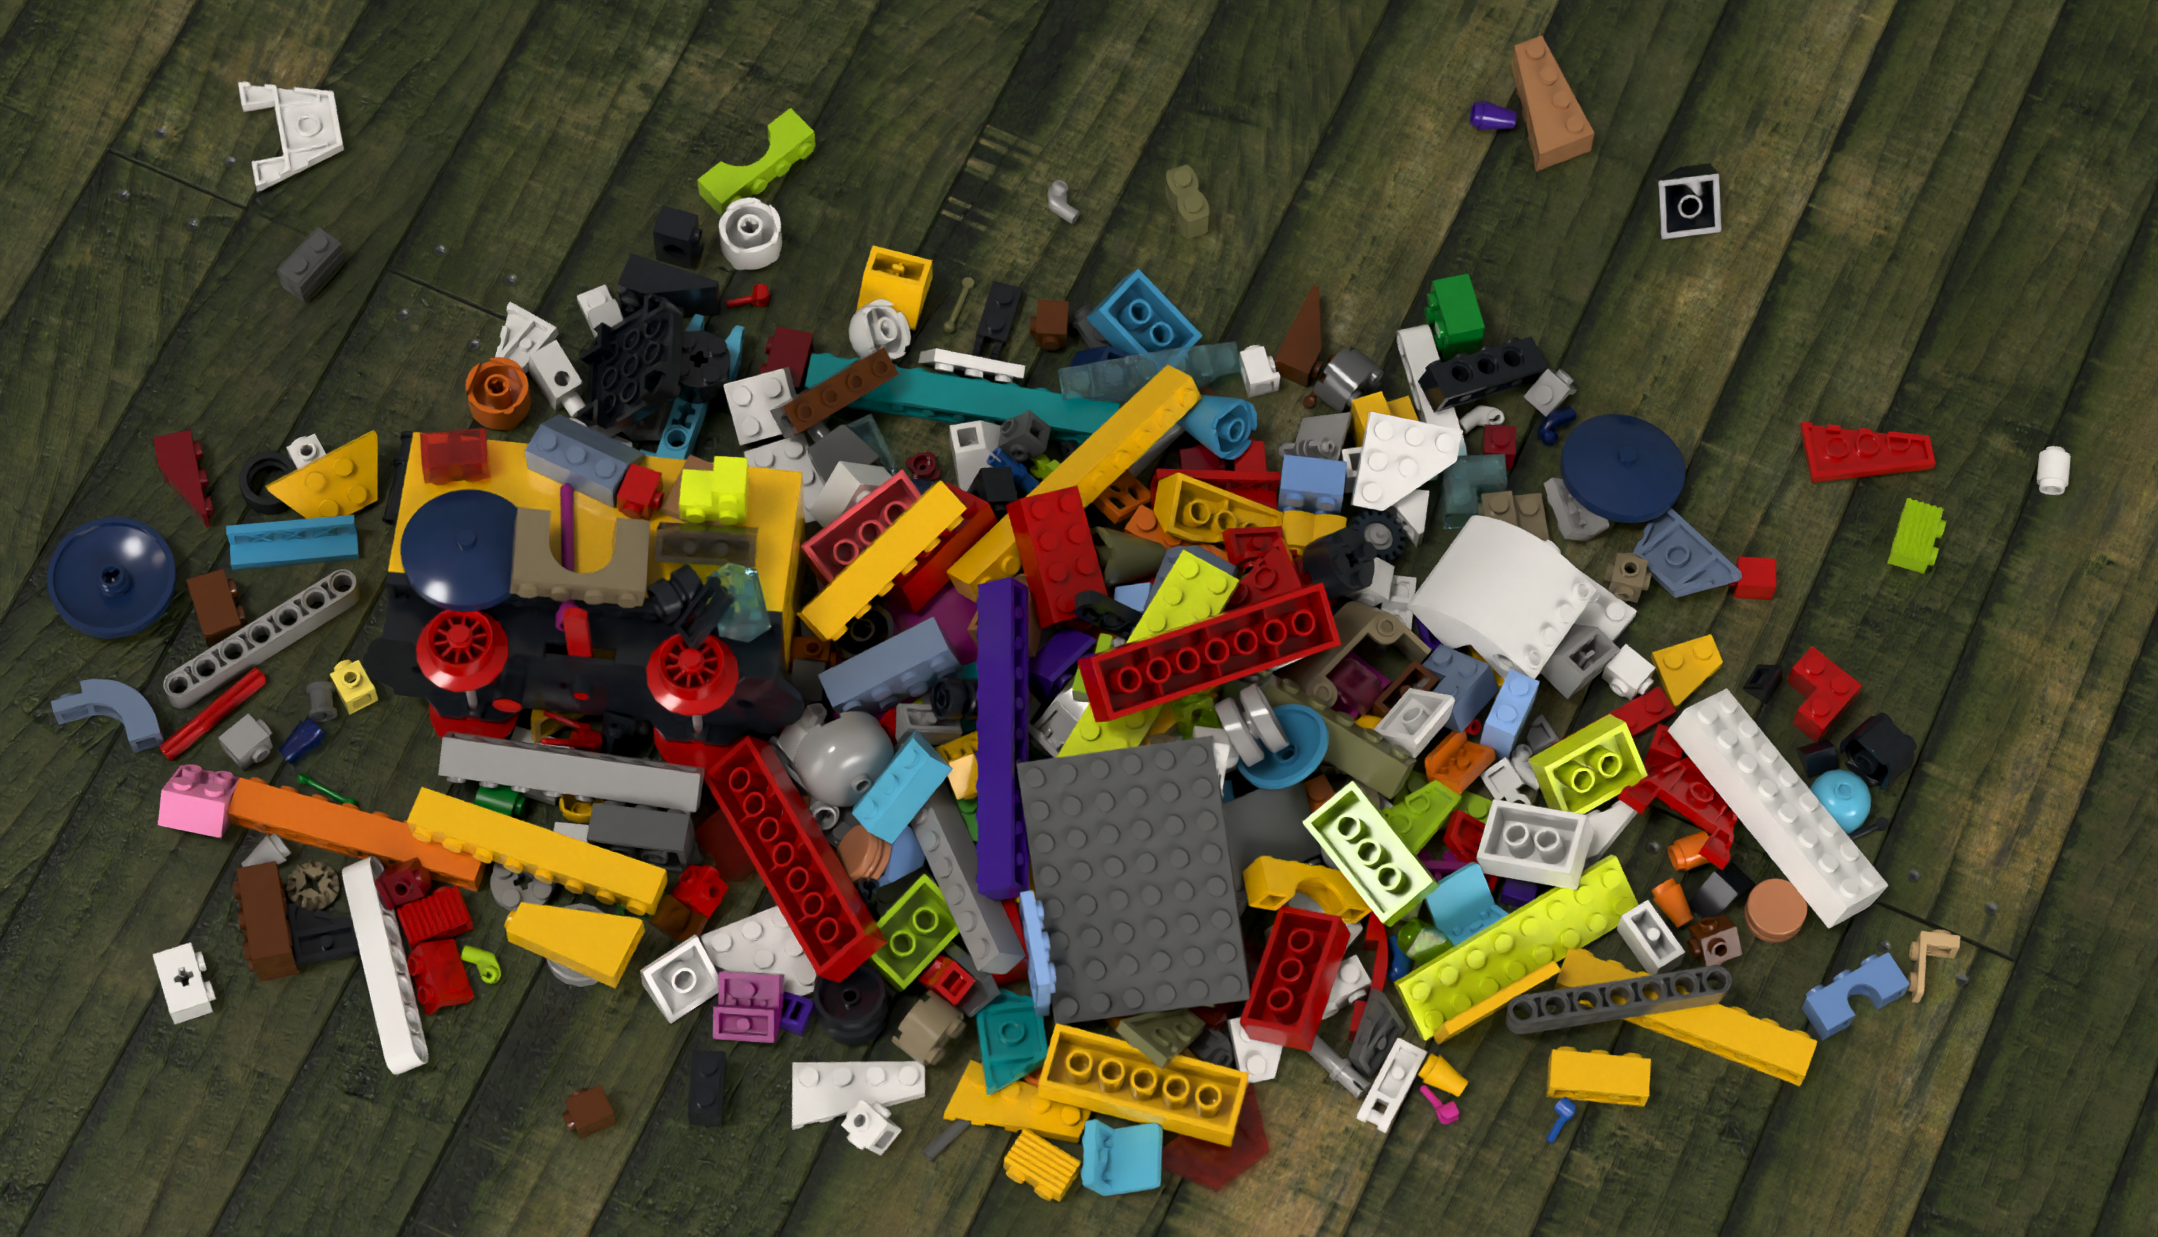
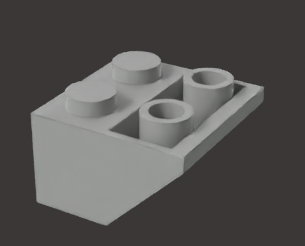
[1540,624,1620,700]

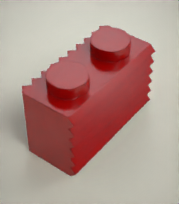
[396,886,474,951]

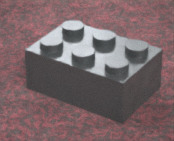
[586,801,696,874]

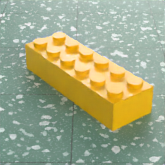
[1038,1023,1249,1147]

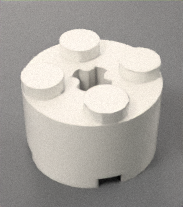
[719,198,782,270]

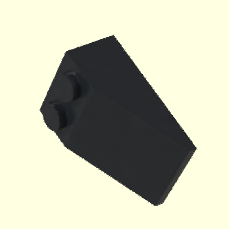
[617,253,721,319]

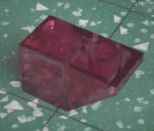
[1326,657,1384,716]

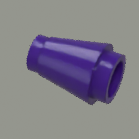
[1470,100,1516,130]

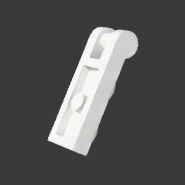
[1356,1038,1427,1133]

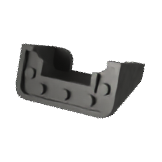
[1223,781,1322,904]

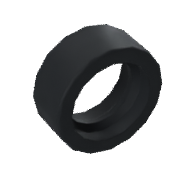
[239,451,297,515]

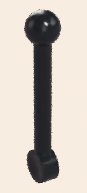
[1848,817,1889,841]

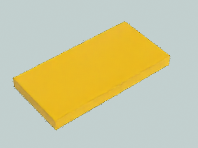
[1433,961,1561,1045]

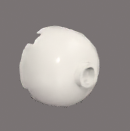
[848,299,911,360]

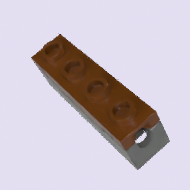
[770,347,899,438]

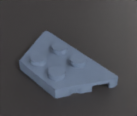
[1633,508,1742,598]

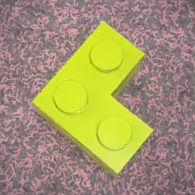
[679,456,749,525]

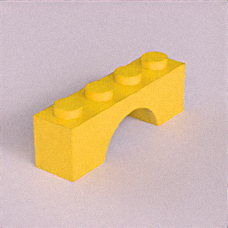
[1242,856,1372,924]

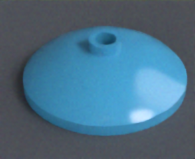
[1237,704,1329,789]

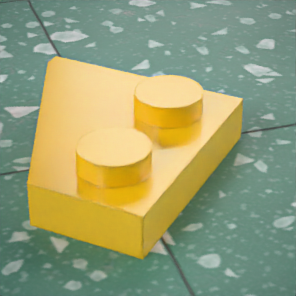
[1651,634,1723,710]

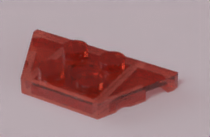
[1161,1082,1269,1193]

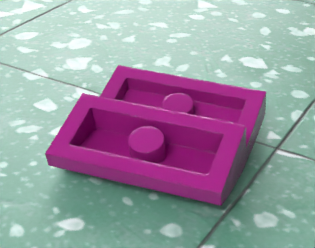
[713,970,784,1043]

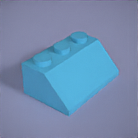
[852,730,953,844]

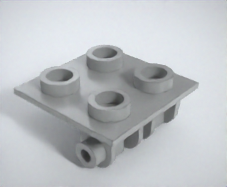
[1279,412,1352,461]

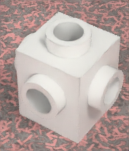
[841,1099,902,1156]

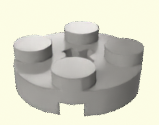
[490,862,557,911]

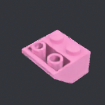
[158,764,242,838]

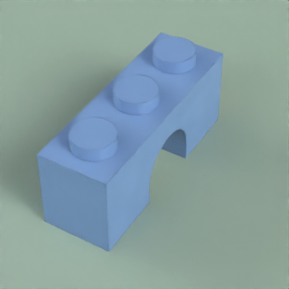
[1802,952,1910,1040]

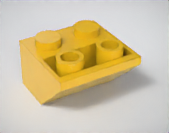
[856,246,933,331]

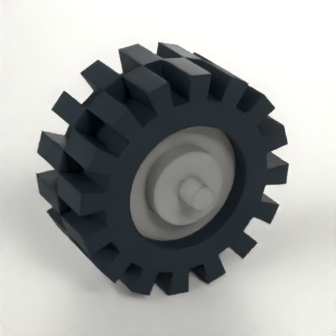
[1349,509,1406,565]

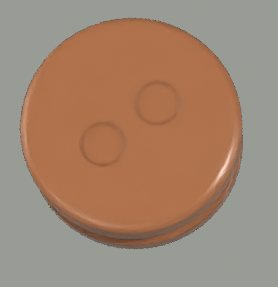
[835,824,891,888]
[1744,878,1807,943]

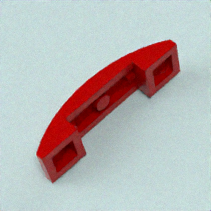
[1348,911,1388,1042]

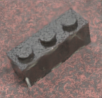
[655,522,759,567]

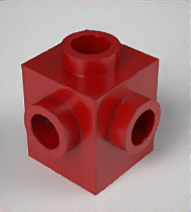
[670,864,729,919]

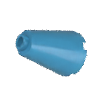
[1176,394,1257,460]

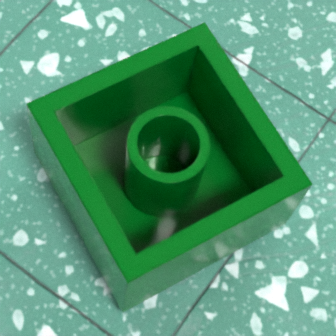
[1424,273,1485,362]

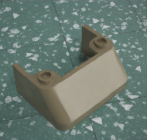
[1277,601,1431,708]

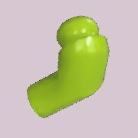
[461,944,501,984]

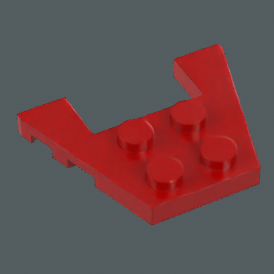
[1618,756,1737,870]

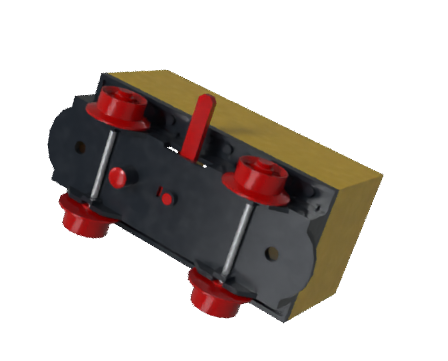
[362,432,806,773]

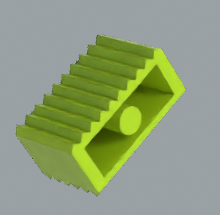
[1887,498,1946,574]

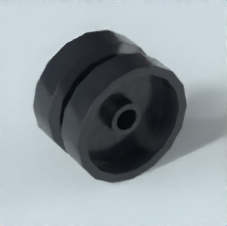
[813,963,890,1045]

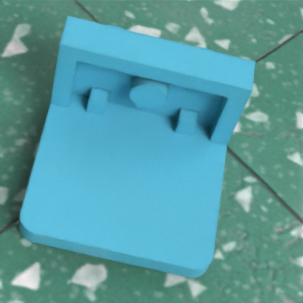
[1424,862,1509,949]
[1081,1120,1162,1196]

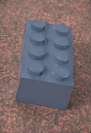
[818,616,964,716]

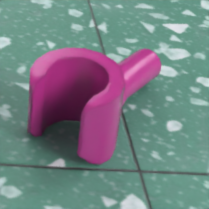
[1420,1085,1459,1124]

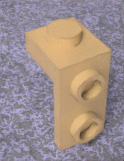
[1907,930,1960,1003]

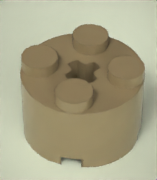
[892,990,967,1066]

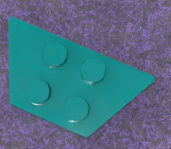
[975,988,1048,1095]

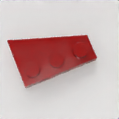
[1223,536,1304,612]

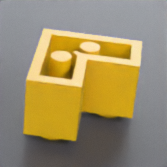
[1348,391,1419,447]
[935,731,978,800]

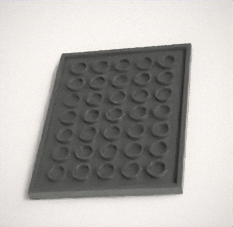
[1017,736,1250,1024]

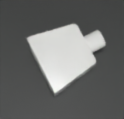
[529,340,586,418]

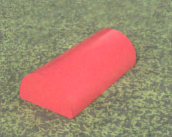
[800,469,921,586]

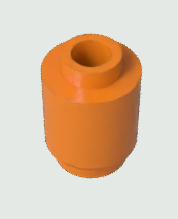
[1668,831,1711,871]

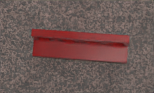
[1150,469,1281,511]

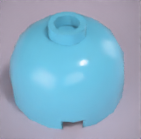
[1810,769,1871,834]

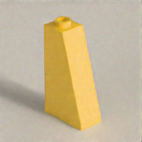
[504,902,645,988]

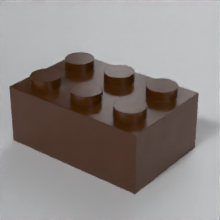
[233,861,299,982]

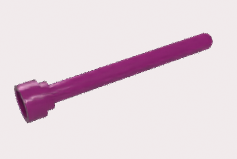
[556,484,579,632]

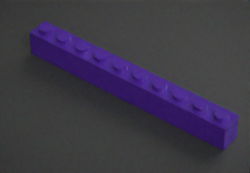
[976,577,1029,901]

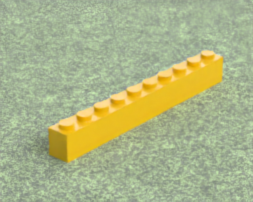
[946,364,1202,603]

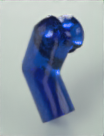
[1537,406,1576,446]

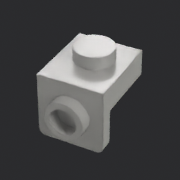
[1524,369,1577,417]

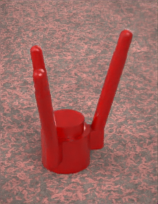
[541,710,602,753]

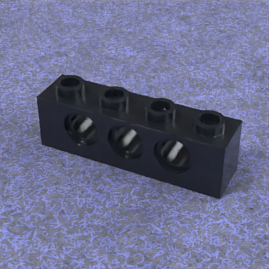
[1418,336,1548,413]

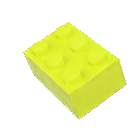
[1528,714,1648,814]

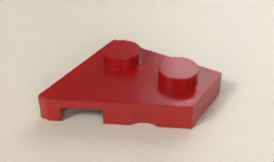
[1443,809,1498,894]

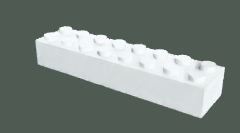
[1668,688,1889,929]

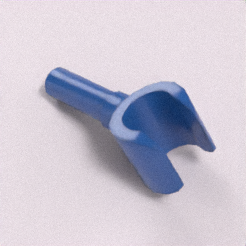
[1545,1097,1576,1144]

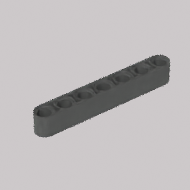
[1505,966,1732,1034]

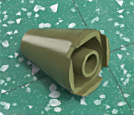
[1089,526,1166,588]

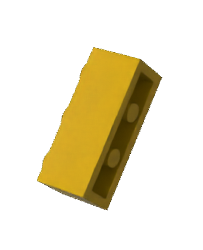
[1546,1047,1651,1107]

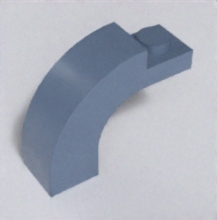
[51,679,164,753]

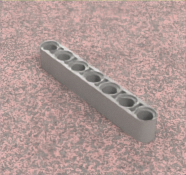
[163,569,360,709]

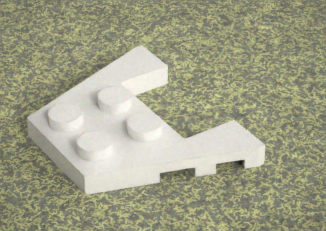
[238,82,344,191]

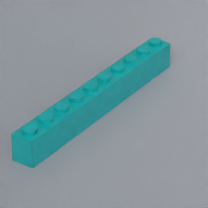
[805,353,1119,445]

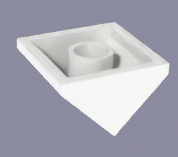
[1374,688,1455,759]
[640,935,718,1024]

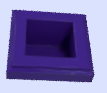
[1500,878,1539,908]

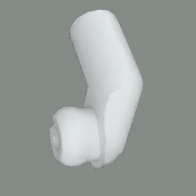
[1458,405,1504,434]
[1510,744,1540,791]

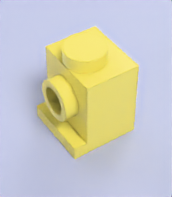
[330,660,378,715]

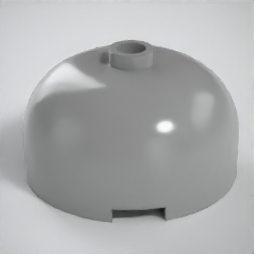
[794,711,894,807]

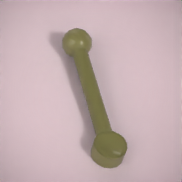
[943,277,974,333]

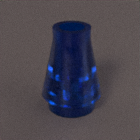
[278,717,326,764]

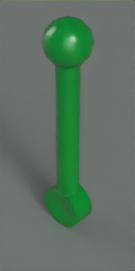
[296,773,357,806]

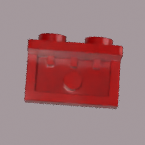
[1222,526,1298,572]
[407,939,474,1015]

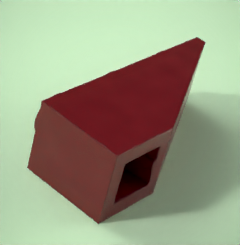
[153,430,214,528]

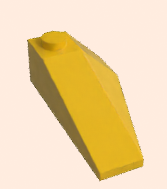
[1153,472,1284,543]

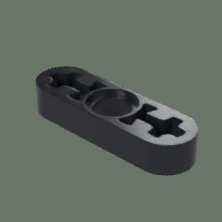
[1074,590,1143,641]

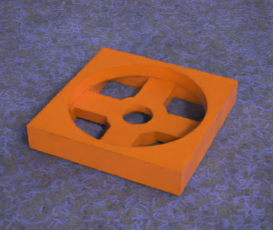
[1092,470,1151,524]

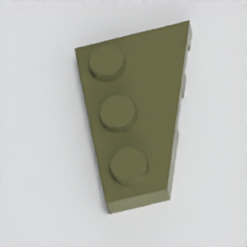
[1116,1008,1206,1069]

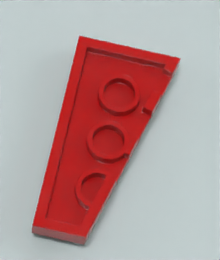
[1799,421,1936,483]

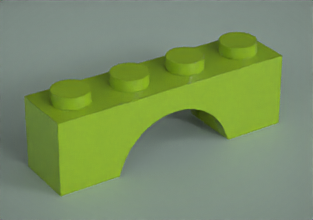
[697,108,815,217]

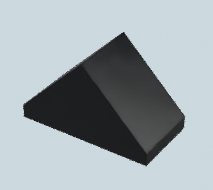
[1688,862,1755,919]

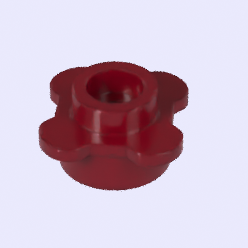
[905,452,941,485]

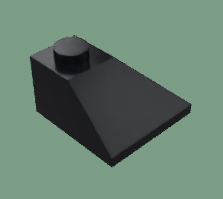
[1657,163,1721,239]

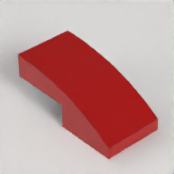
[1644,724,1683,777]

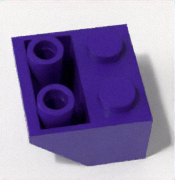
[1028,627,1097,705]

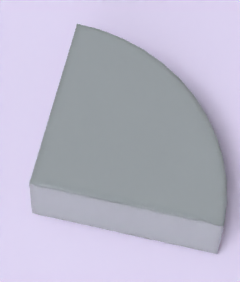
[1526,714,1559,758]

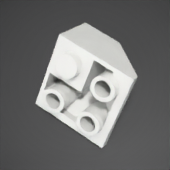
[949,420,1018,492]

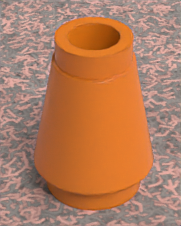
[1651,878,1694,928]

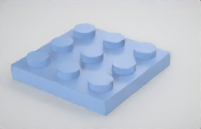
[1019,890,1056,1017]

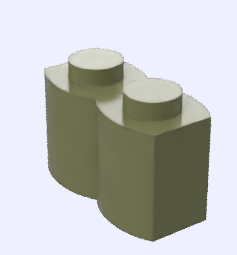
[1165,165,1209,239]

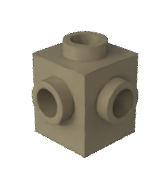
[1604,553,1652,603]

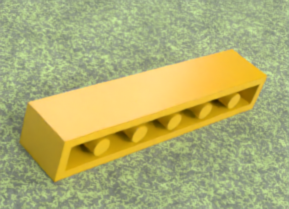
[797,480,967,642]

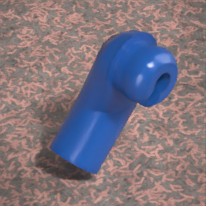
[1386,935,1412,983]

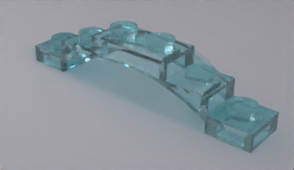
[1058,341,1241,402]

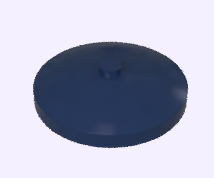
[1560,414,1685,523]
[400,489,517,612]
[47,517,177,639]

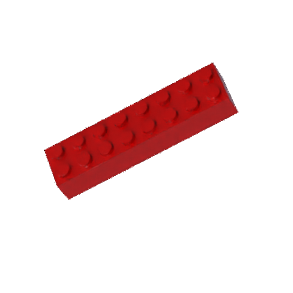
[1077,582,1341,722]
[703,735,887,983]

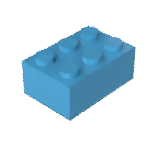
[1086,269,1203,382]

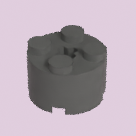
[1313,345,1384,413]

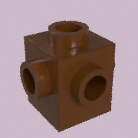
[1687,914,1742,967]

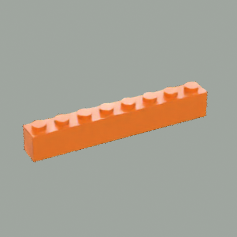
[227,777,487,892]

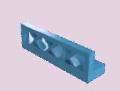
[226,515,360,570]

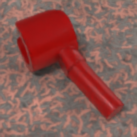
[726,284,770,308]

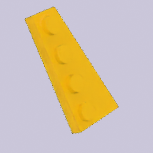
[943,1060,1092,1144]

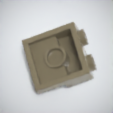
[1474,491,1549,541]

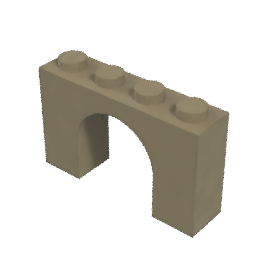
[510,507,650,608]

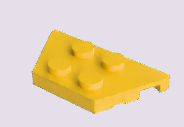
[265,430,378,519]

